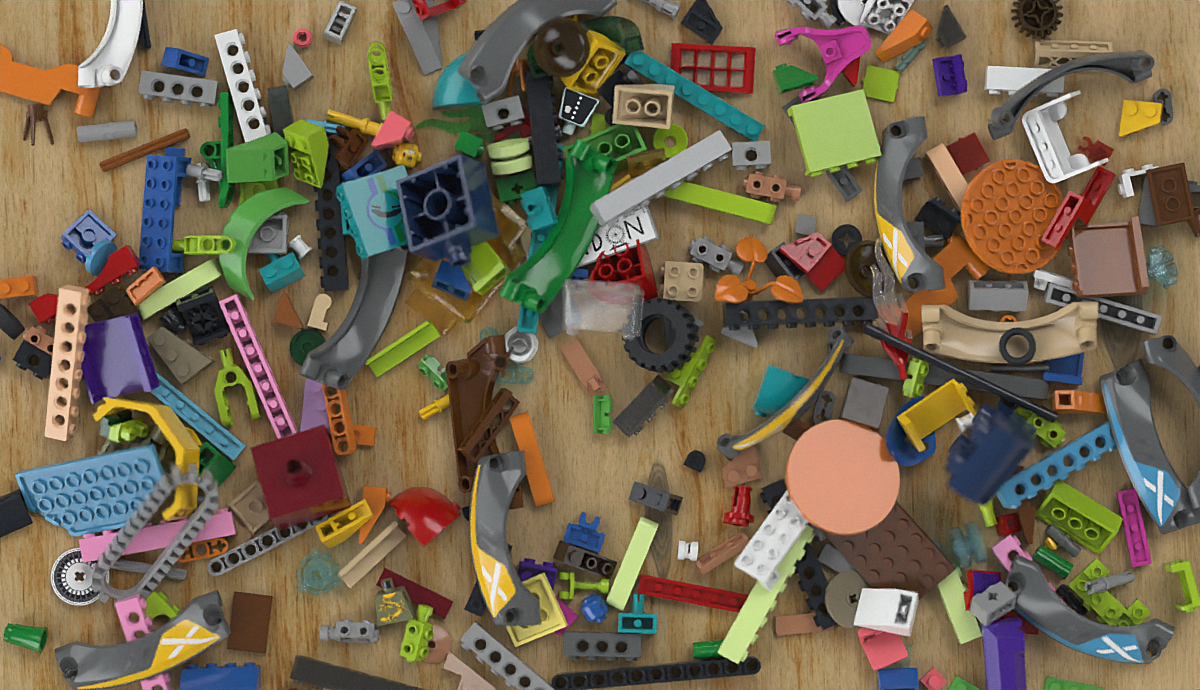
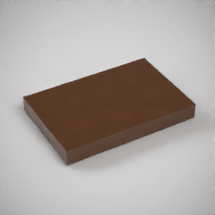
[1145,163,1196,227]
[227,591,273,653]

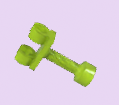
[558,572,609,599]

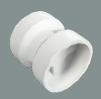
[678,540,698,561]

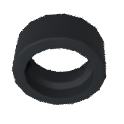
[0,304,25,340]
[999,327,1036,365]

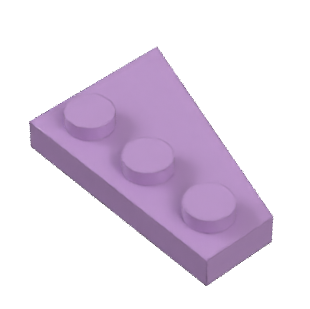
[300,379,331,433]

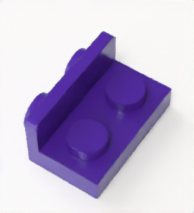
[517,558,558,591]

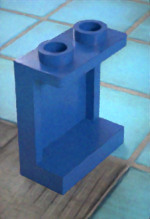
[1041,352,1084,385]

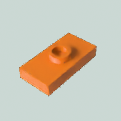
[125,266,166,306]
[339,423,376,446]

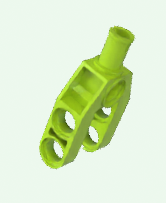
[367,41,393,120]
[172,235,236,256]
[214,348,261,427]

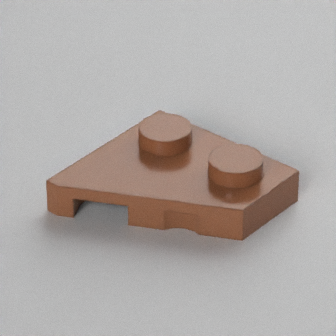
[721,445,763,488]

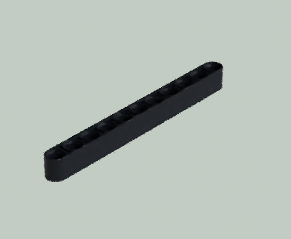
[552,656,761,690]

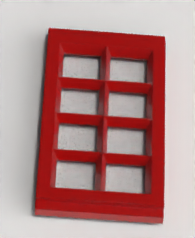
[670,43,756,94]

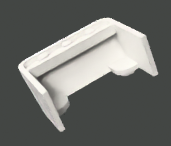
[1022,90,1109,183]

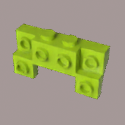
[1067,558,1152,627]

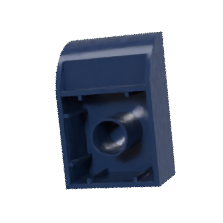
[944,401,1036,506]

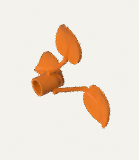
[715,236,803,303]

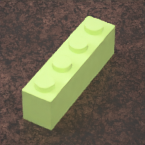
[936,563,982,644]

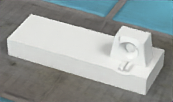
[1032,269,1074,290]

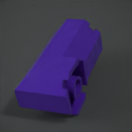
[981,617,1027,690]

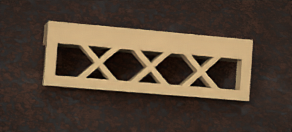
[1034,39,1113,72]
[337,521,406,588]

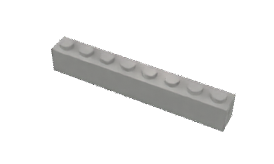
[590,130,732,227]

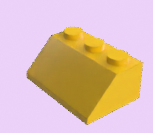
[560,30,627,98]

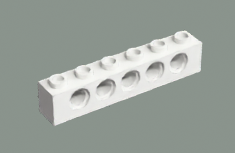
[214,29,272,143]

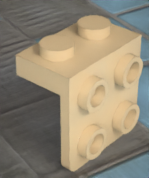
[659,261,704,302]

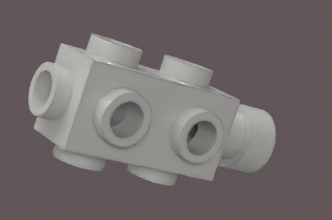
[787,0,837,30]
[688,236,745,276]
[320,619,379,644]

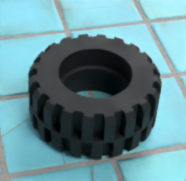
[622,298,699,373]

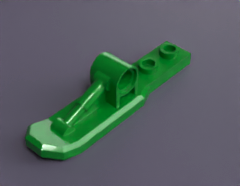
[200,92,235,208]

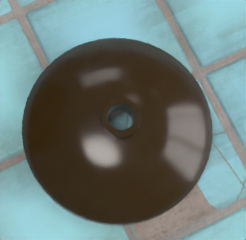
[534,19,589,77]
[845,240,895,298]

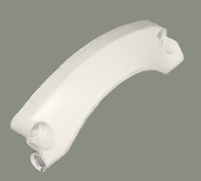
[78,0,143,88]

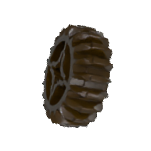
[1011,0,1063,39]

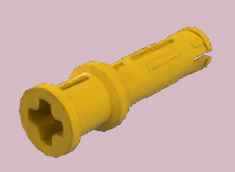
[326,109,383,136]

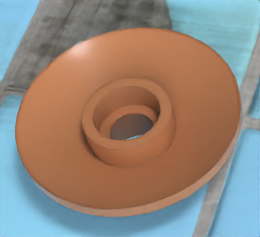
[423,625,451,663]

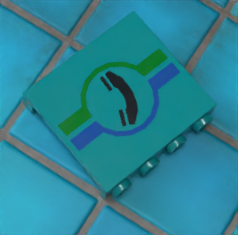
[336,165,408,260]

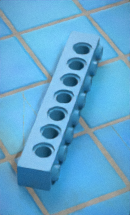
[996,420,1117,509]

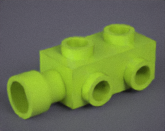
[1014,406,1066,448]
[400,604,434,663]

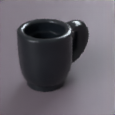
[159,306,187,334]

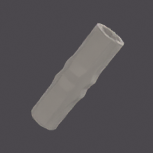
[77,120,137,143]

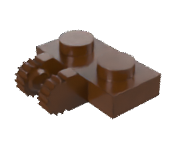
[329,126,369,169]

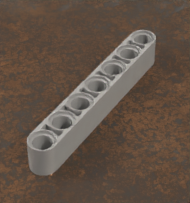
[207,515,329,576]

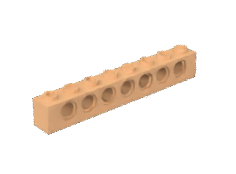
[45,285,90,441]

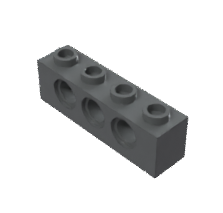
[563,631,641,661]

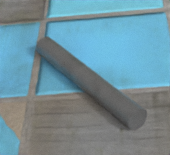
[991,364,1049,372]

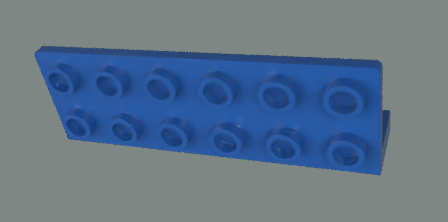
[138,154,191,273]

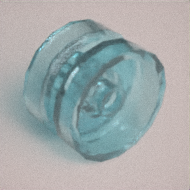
[949,521,988,569]

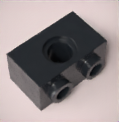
[12,340,53,380]

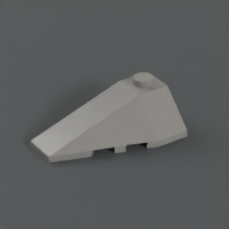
[392,0,442,75]

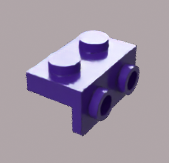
[932,54,967,97]

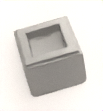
[795,214,817,236]

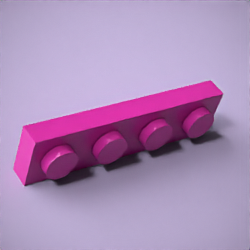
[1116,488,1152,567]

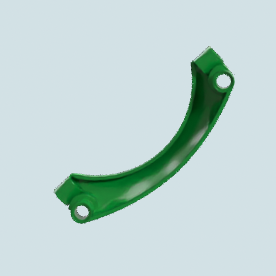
[498,139,617,314]

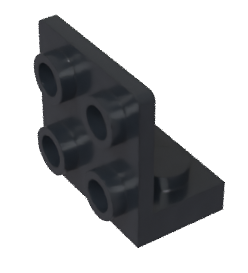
[597,63,645,108]
[915,197,962,240]

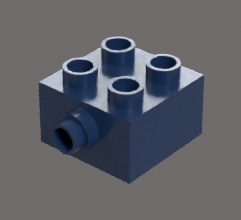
[396,154,500,267]

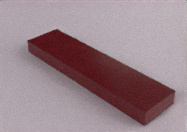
[376,568,454,619]

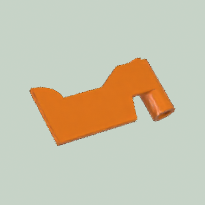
[0,44,101,118]
[878,234,991,339]

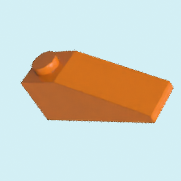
[875,9,933,63]
[359,485,391,544]

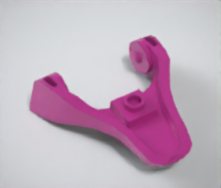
[775,25,872,103]

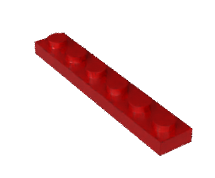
[637,574,749,613]

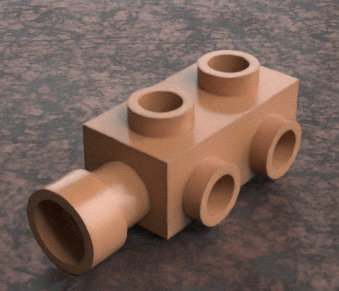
[743,171,802,203]
[22,325,71,367]

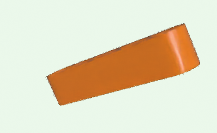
[322,383,356,456]
[510,412,555,507]

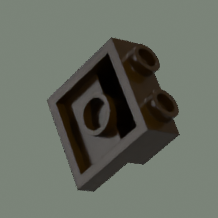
[87,285,140,322]

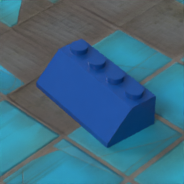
[179,662,261,690]

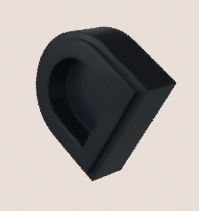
[683,450,706,473]

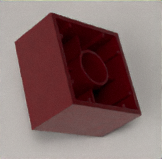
[250,425,352,530]

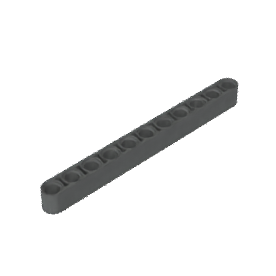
[840,353,1049,400]

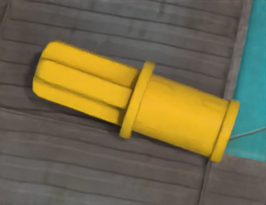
[419,394,450,420]

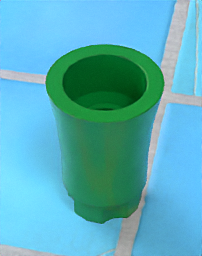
[3,623,48,654]

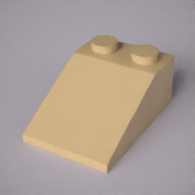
[612,84,675,129]

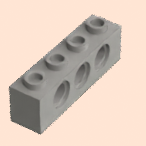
[138,70,220,108]

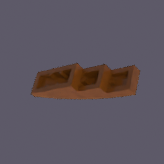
[1013,466,1036,544]

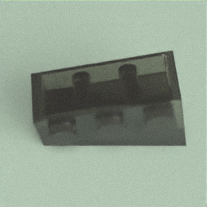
[613,374,674,438]

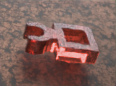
[1077,136,1114,167]

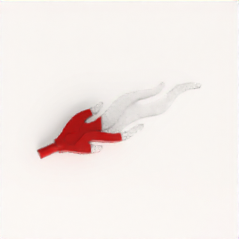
[870,237,912,380]

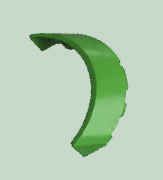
[219,187,310,301]

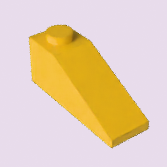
[315,499,373,549]

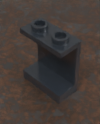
[177,286,230,346]

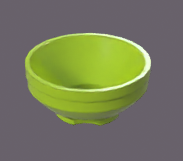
[653,123,688,158]

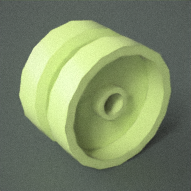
[487,138,533,175]

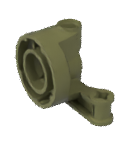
[97,424,176,499]

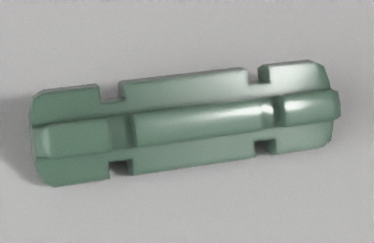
[895,41,926,72]

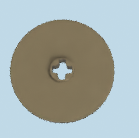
[825,571,873,629]

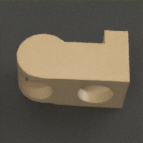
[308,294,333,331]

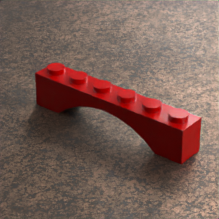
[28,245,142,325]

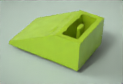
[283,119,329,188]

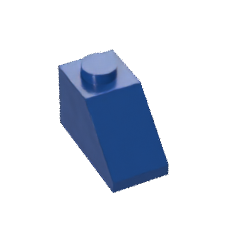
[161,47,209,77]
[340,150,387,183]
[431,259,471,301]

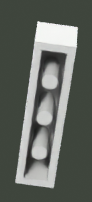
[984,66,1064,98]

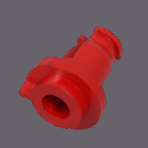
[723,485,755,527]

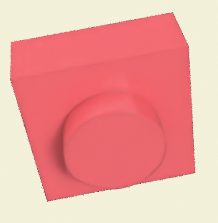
[920,667,947,690]

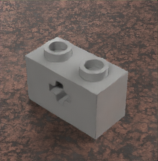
[970,581,1016,626]

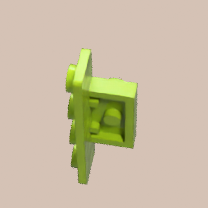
[665,335,717,409]

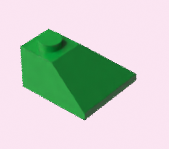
[772,63,818,94]

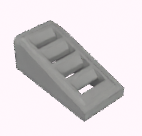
[324,0,357,45]

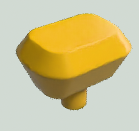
[1044,536,1058,550]

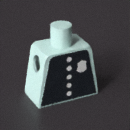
[558,87,599,136]

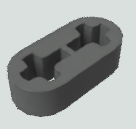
[1153,89,1173,126]
[812,391,835,425]

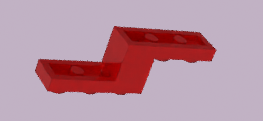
[1041,166,1116,250]

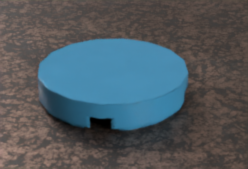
[85,239,118,276]

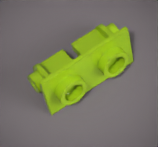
[902,358,929,398]

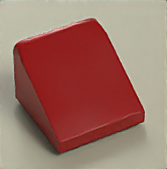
[995,512,1021,536]

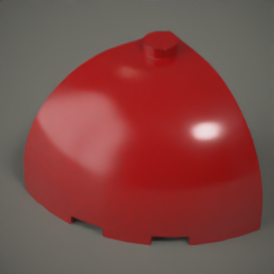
[590,239,658,305]
[389,487,461,547]

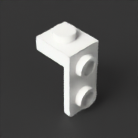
[1118,164,1159,198]

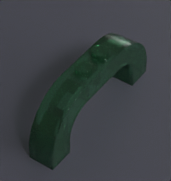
[527,16,644,79]

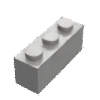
[967,280,1029,312]

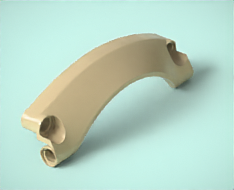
[922,302,1098,363]

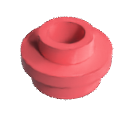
[293,28,312,48]

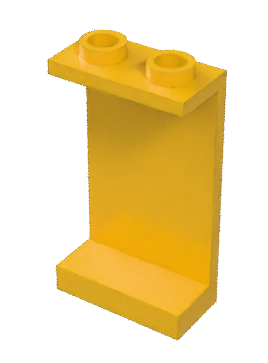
[897,378,976,453]

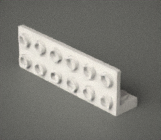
[734,489,809,591]

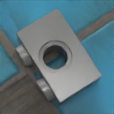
[481,95,526,131]
[731,141,771,170]

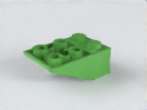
[226,132,289,183]

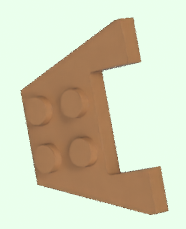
[442,652,496,690]

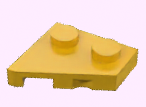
[1119,100,1163,137]

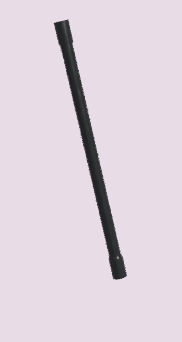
[863,322,1058,423]

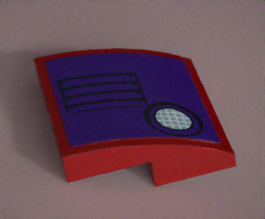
[964,569,1001,611]

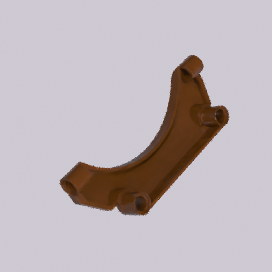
[445,335,524,510]

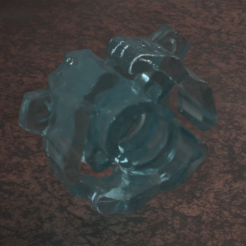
[1146,244,1178,289]
[296,549,342,595]

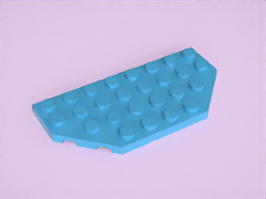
[15,444,164,537]

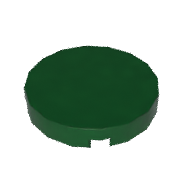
[289,329,326,366]

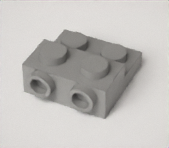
[248,212,289,254]

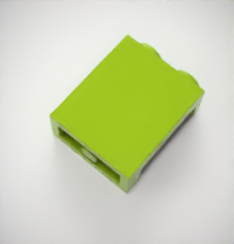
[460,241,511,296]
[1164,559,1200,613]

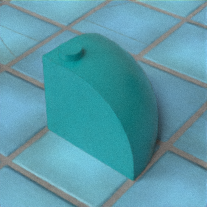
[432,51,490,110]
[752,365,810,418]

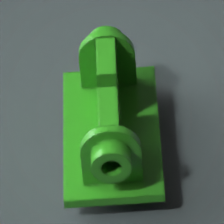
[417,354,448,392]
[593,395,613,434]

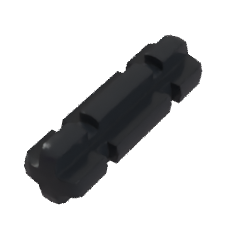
[1056,584,1088,616]

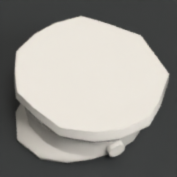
[505,326,539,364]

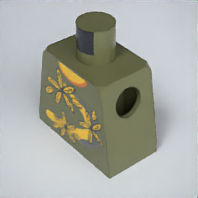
[375,578,416,626]

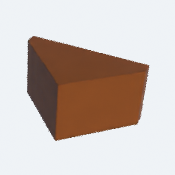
[273,293,304,329]

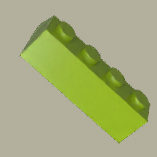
[1035,479,1123,555]

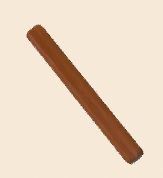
[99,128,190,172]

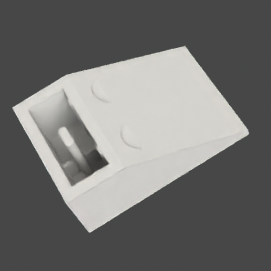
[860,0,914,35]
[853,588,919,637]

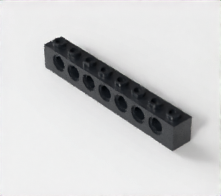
[313,137,349,292]
[722,297,878,331]
[760,479,838,630]

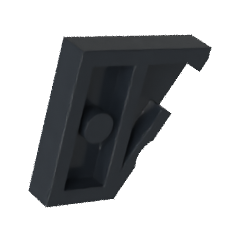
[680,0,723,45]

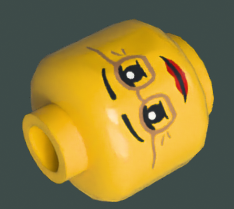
[392,143,422,169]

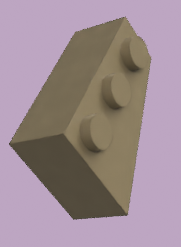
[147,326,215,384]

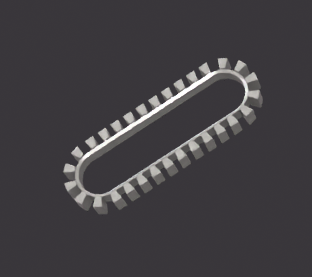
[92,464,219,607]

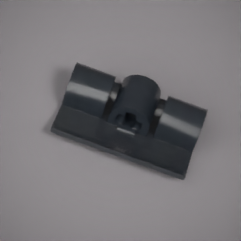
[0,489,33,537]

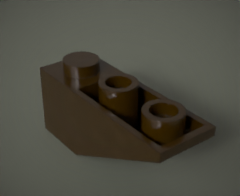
[553,540,617,580]

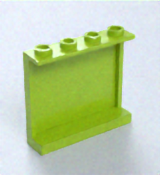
[787,89,882,178]

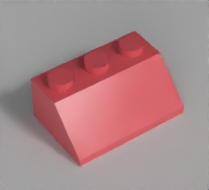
[372,111,415,151]

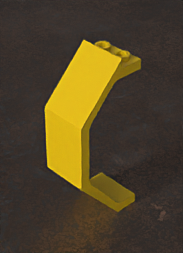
[93,397,200,520]

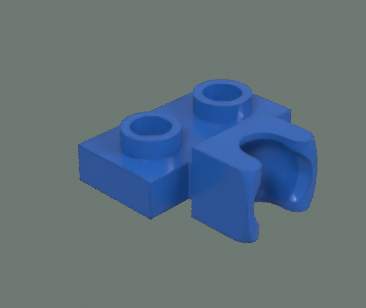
[563,512,605,553]

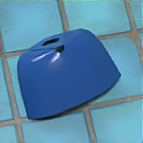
[886,396,936,467]

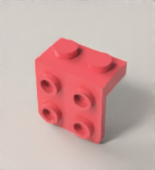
[857,627,908,671]

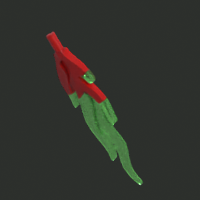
[416,106,560,141]

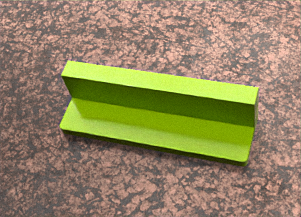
[365,320,441,378]

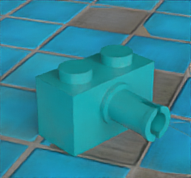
[520,186,559,231]
[259,252,306,293]
[618,594,657,634]

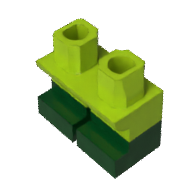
[100,409,148,443]

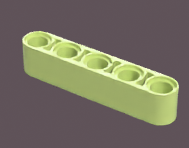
[136,258,224,321]
[605,516,659,611]

